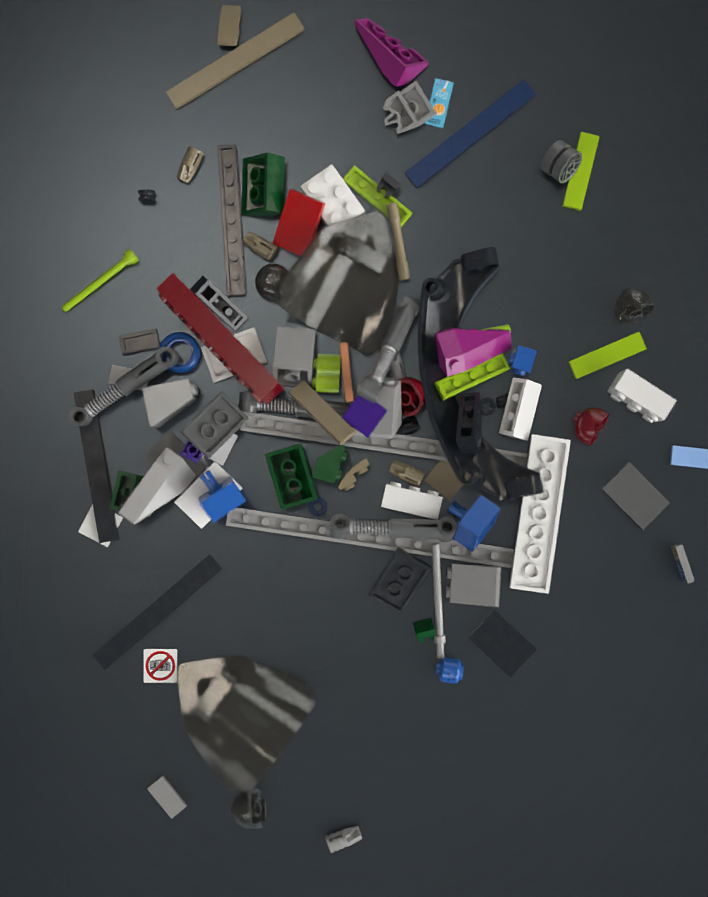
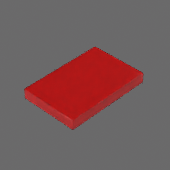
[272,189,326,258]

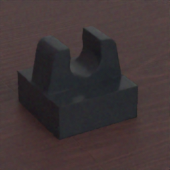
[376,172,401,199]

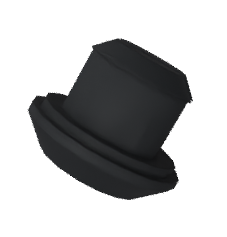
[496,393,508,408]

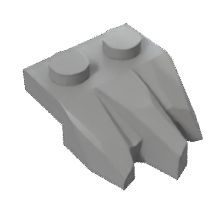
[383,81,437,134]

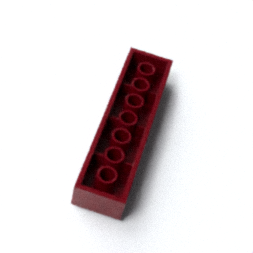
[156,273,284,405]

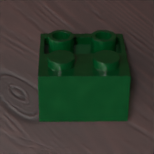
[312,445,348,484]
[109,470,152,517]

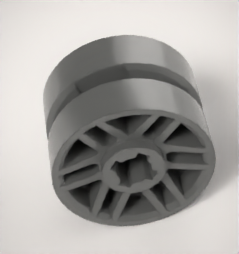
[541,140,582,183]

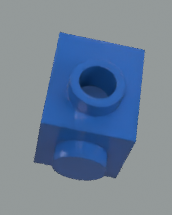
[508,345,537,376]

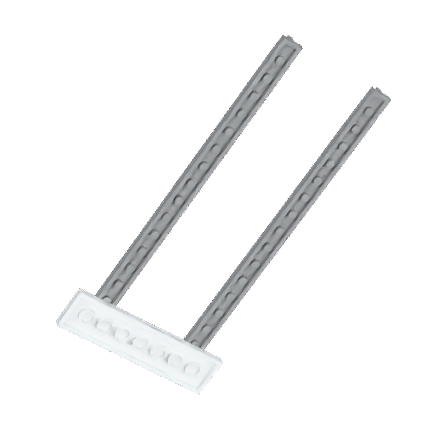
[226,411,571,594]

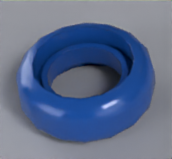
[159,332,201,374]

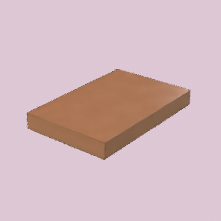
[339,343,353,402]

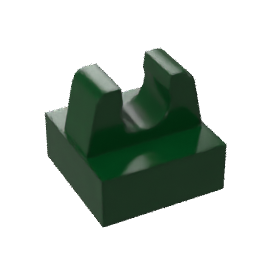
[413,618,436,643]

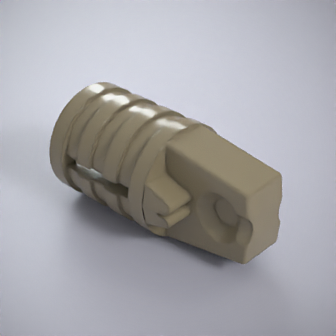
[177,146,204,183]
[243,231,278,262]
[389,460,425,487]

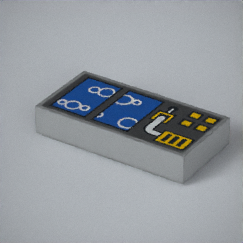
[671,544,694,584]

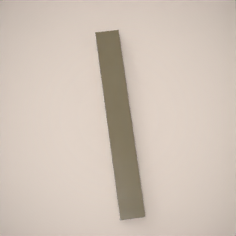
[166,13,304,110]

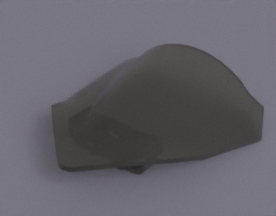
[278,211,399,355]
[177,655,316,794]

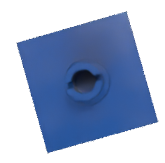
[198,470,246,523]
[448,495,500,552]

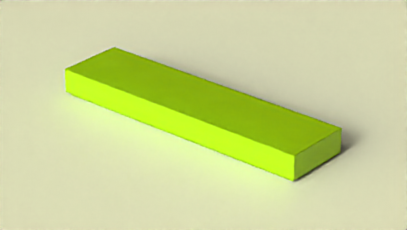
[562,132,600,211]
[343,165,413,227]
[568,332,647,379]
[434,353,510,401]

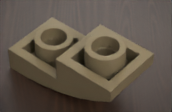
[217,5,242,46]
[338,458,370,492]

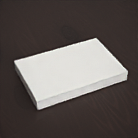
[201,327,268,383]
[174,461,242,529]

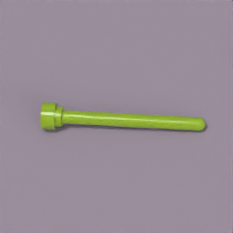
[62,248,139,312]

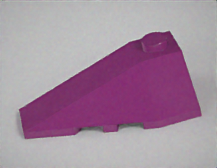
[354,18,429,86]
[435,328,512,376]

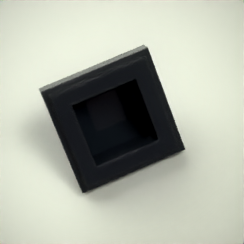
[399,415,420,434]

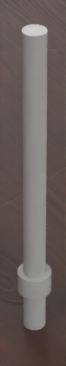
[432,543,446,659]

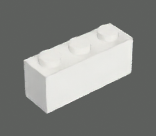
[499,378,542,441]
[381,482,443,520]

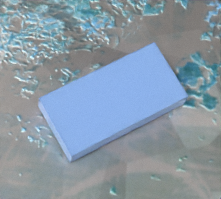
[670,446,708,469]

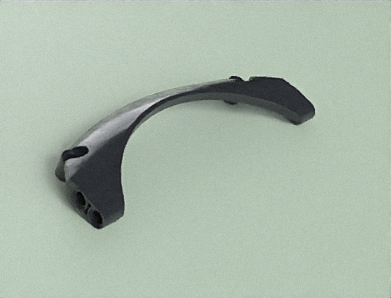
[418,247,544,500]

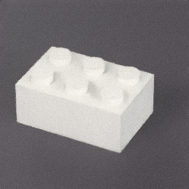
[301,164,365,237]
[607,369,677,423]

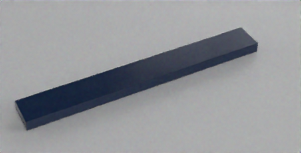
[405,79,536,189]

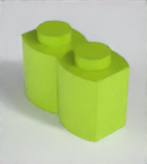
[312,354,341,394]

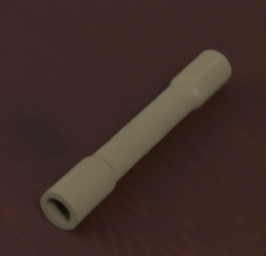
[386,203,411,281]

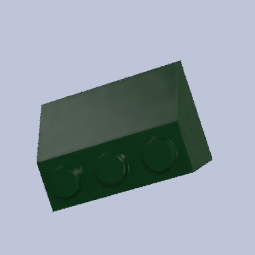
[241,152,285,216]
[265,443,318,510]

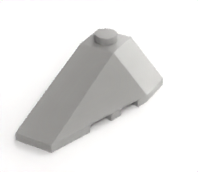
[118,447,196,525]

